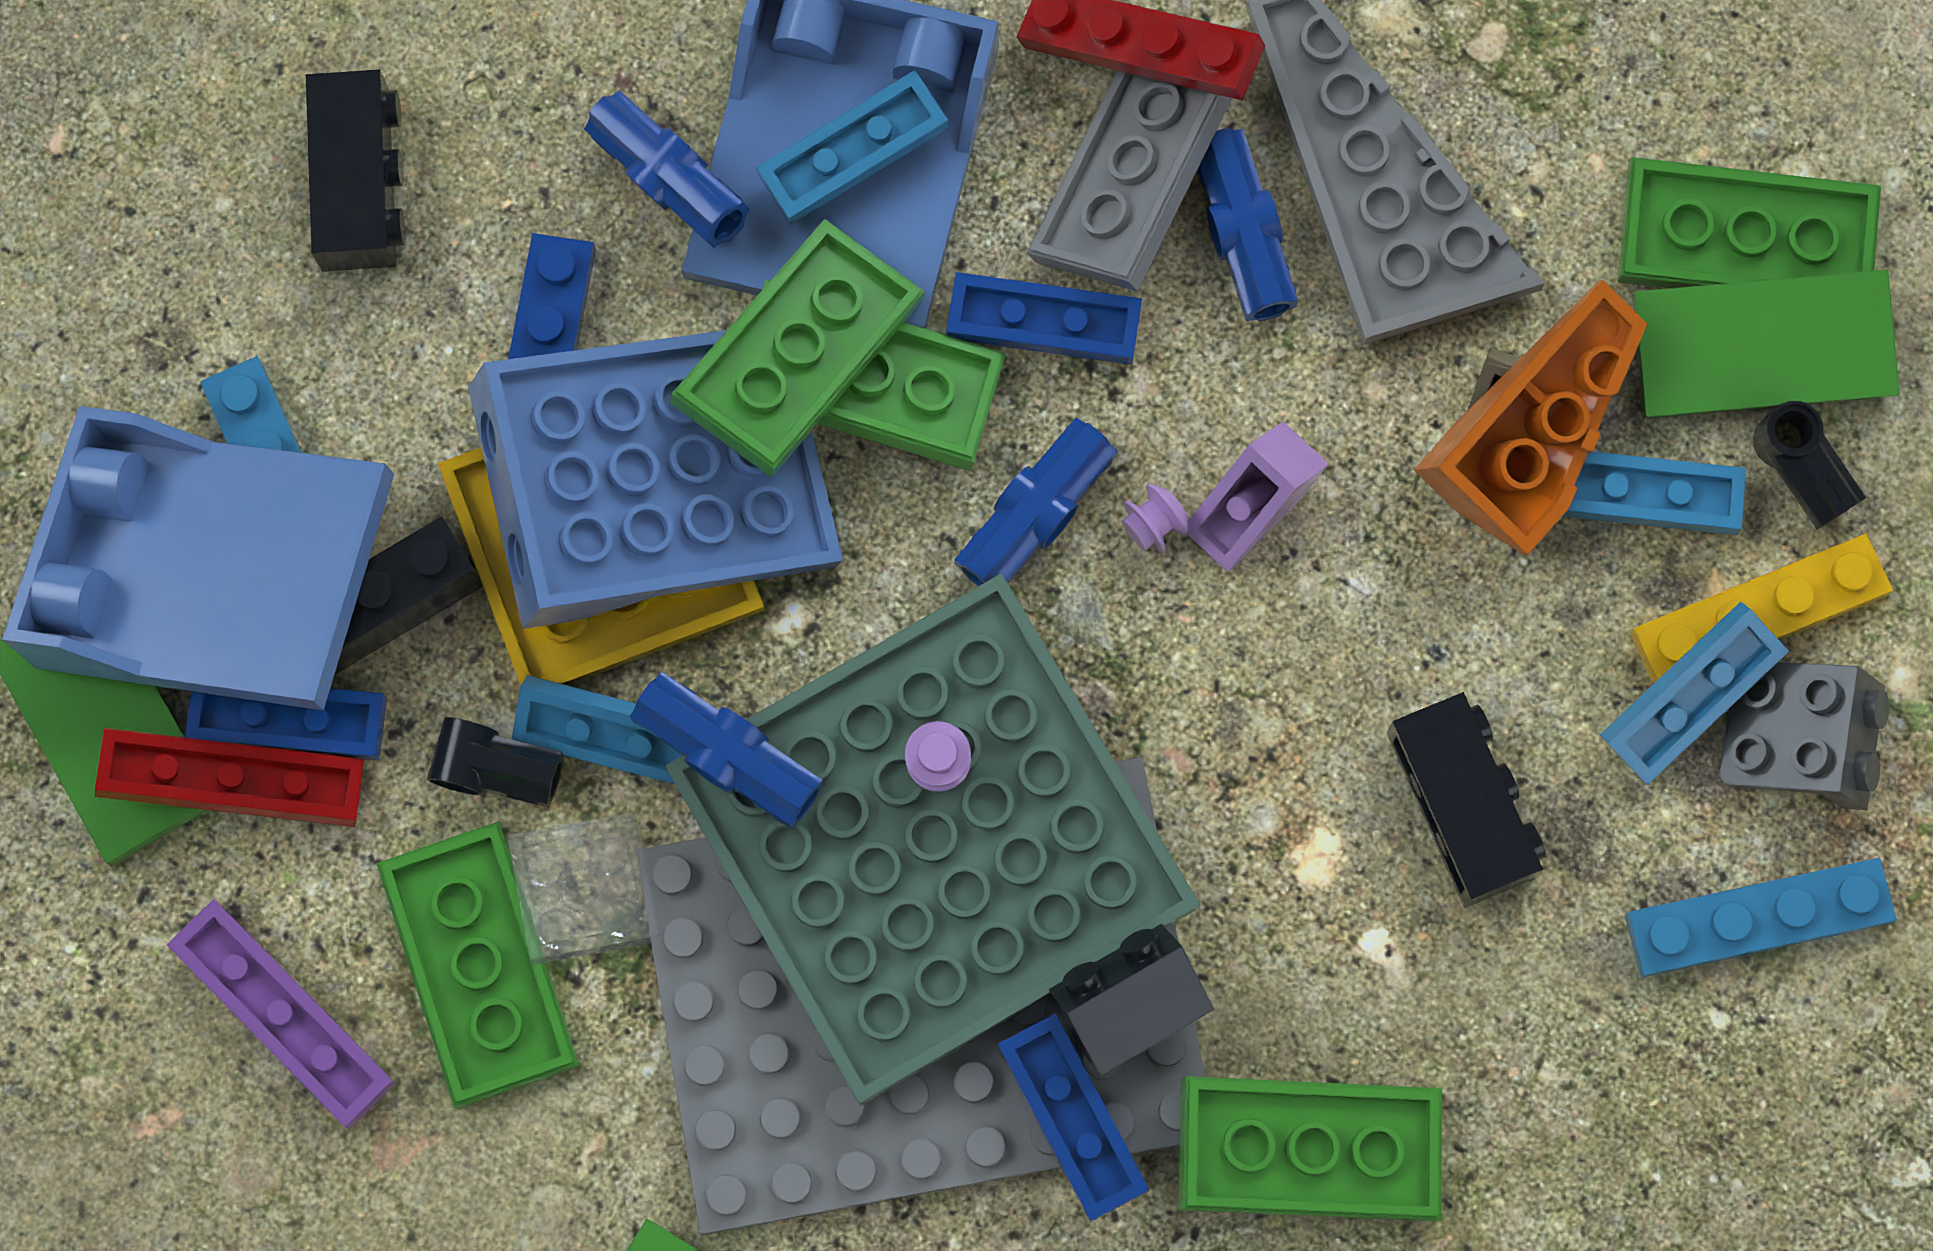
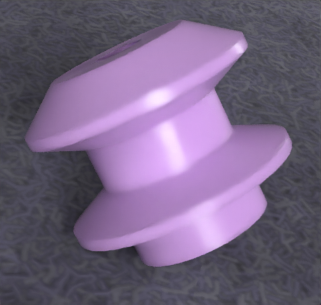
[1122,483,1188,553]
[905,721,971,792]

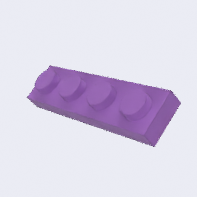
[167,899,396,1130]

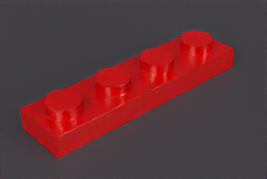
[1016,0,1266,101]
[95,728,364,827]

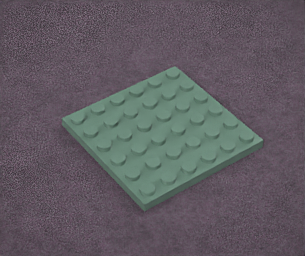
[665,573,1201,1106]

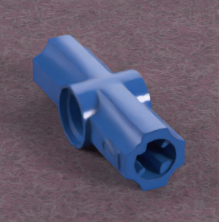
[584,90,750,248]
[1197,128,1298,322]
[954,417,1118,587]
[629,672,824,829]

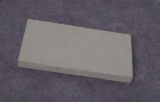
[1027,71,1232,292]

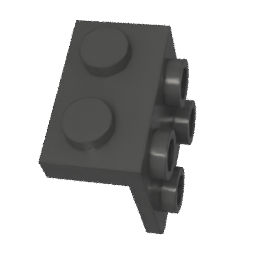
[1720,662,1889,810]

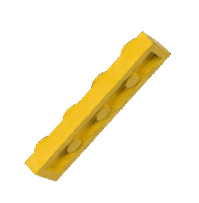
[1630,533,1893,684]

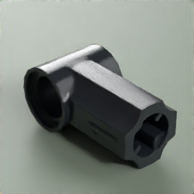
[1753,401,1867,530]
[427,717,564,808]

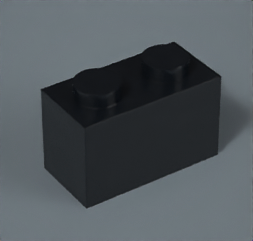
[1048,923,1215,1076]

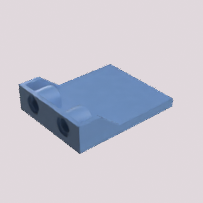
[682,0,999,329]
[468,330,843,629]
[2,406,394,711]

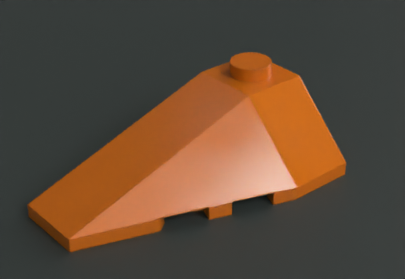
[1414,280,1647,555]

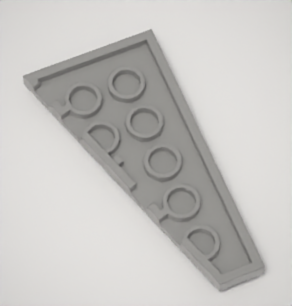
[1246,0,1545,345]

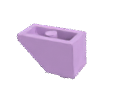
[1188,421,1329,572]

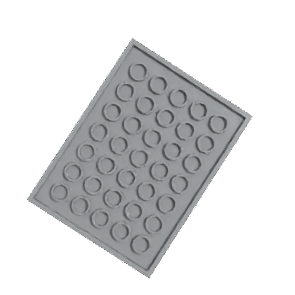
[636,757,1205,1236]

